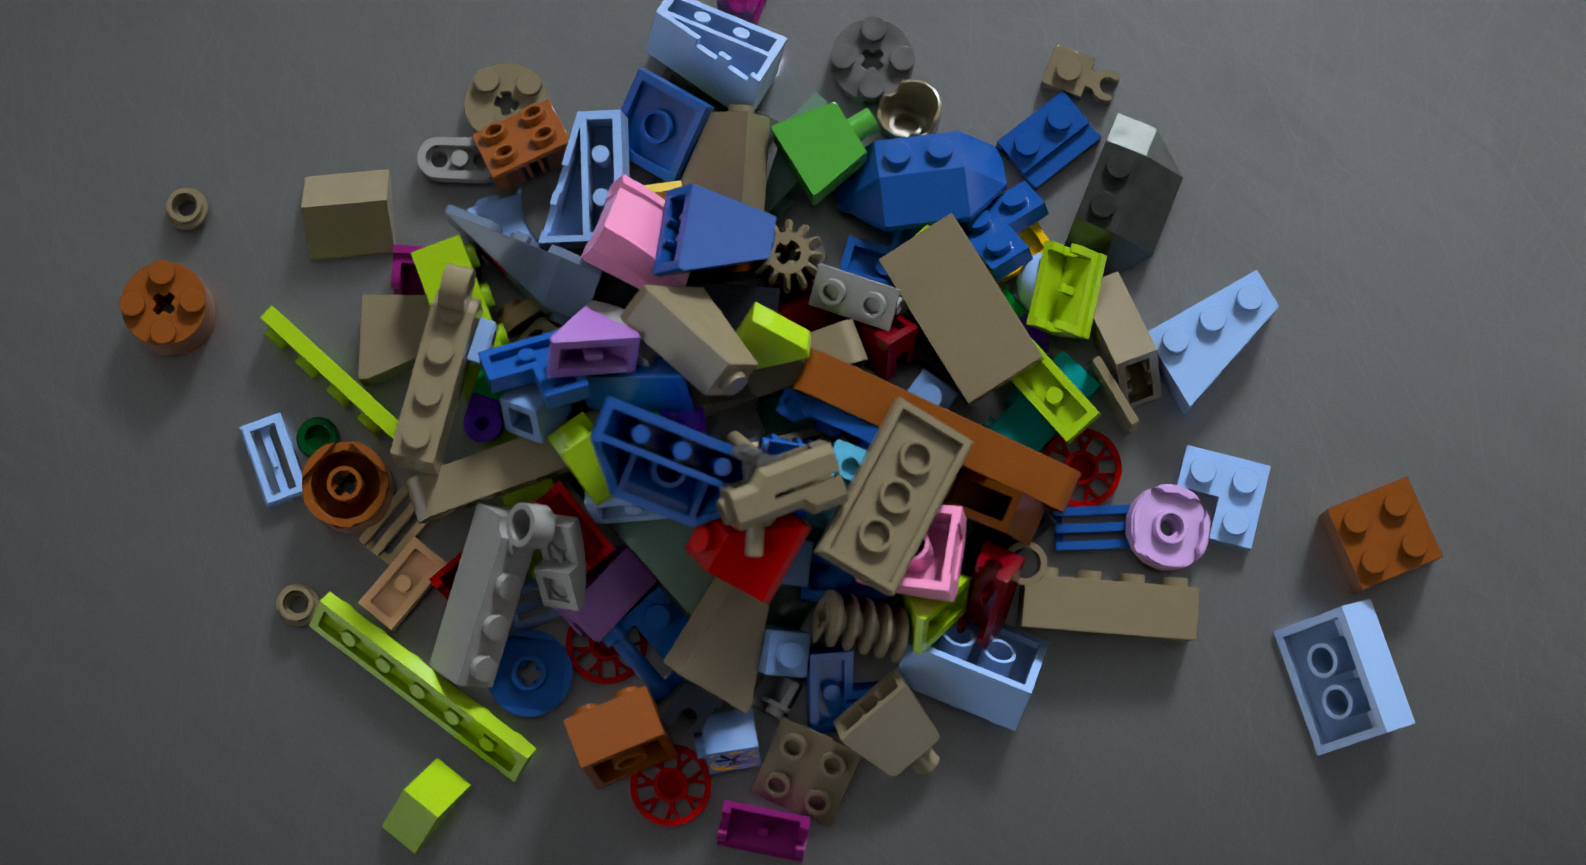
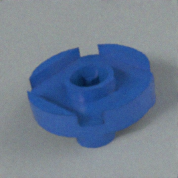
[488,629,574,718]

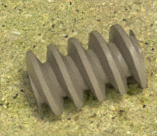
[811,589,910,663]

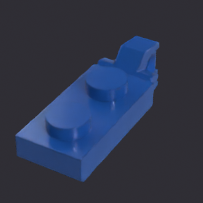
[776,387,879,450]

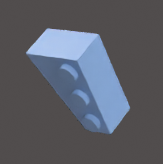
[646,0,787,111]
[538,109,630,250]
[1148,270,1279,415]

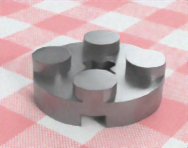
[830,16,915,104]

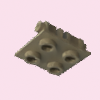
[751,716,861,828]

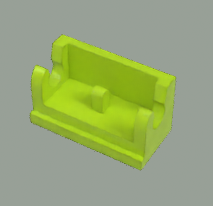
[1026,241,1107,339]

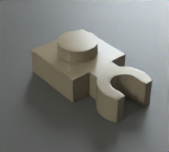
[1040,44,1121,105]

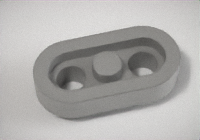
[417,137,493,184]

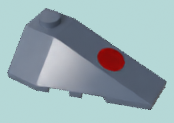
[445,204,605,329]

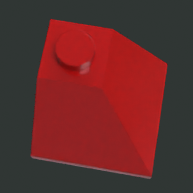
[684,511,811,604]

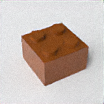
[1319,476,1443,595]
[563,686,678,789]

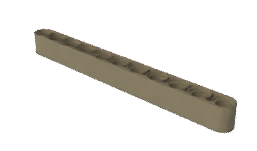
[405,319,868,524]

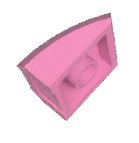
[580,174,691,289]
[855,504,967,602]

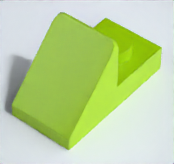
[547,412,613,507]

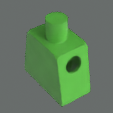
[771,102,880,206]

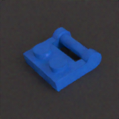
[601,586,688,703]

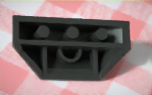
[1064,113,1183,276]

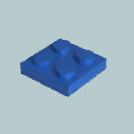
[621,68,715,182]

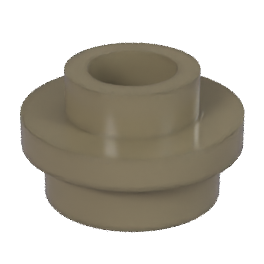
[165,187,209,230]
[276,583,320,627]

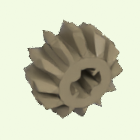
[754,220,825,294]

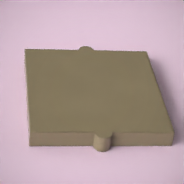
[1087,356,1139,436]

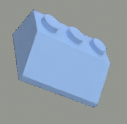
[1274,599,1415,756]
[898,619,1050,731]

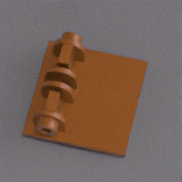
[472,99,569,191]

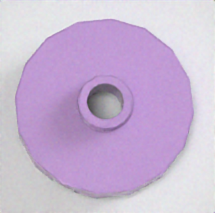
[1126,484,1211,571]

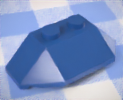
[835,131,1007,232]
[590,396,744,528]

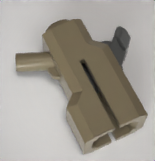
[716,439,848,557]

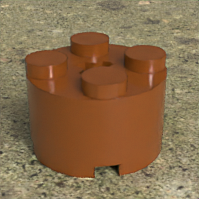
[119,259,216,356]
[302,441,396,534]

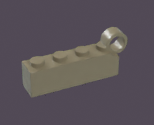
[390,263,483,476]
[1007,542,1200,641]

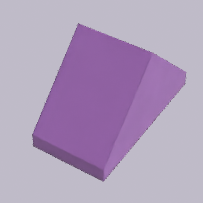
[546,306,640,378]

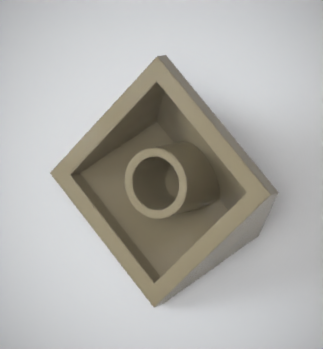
[301,169,396,261]

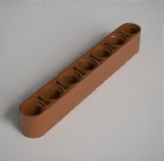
[792,348,1082,514]

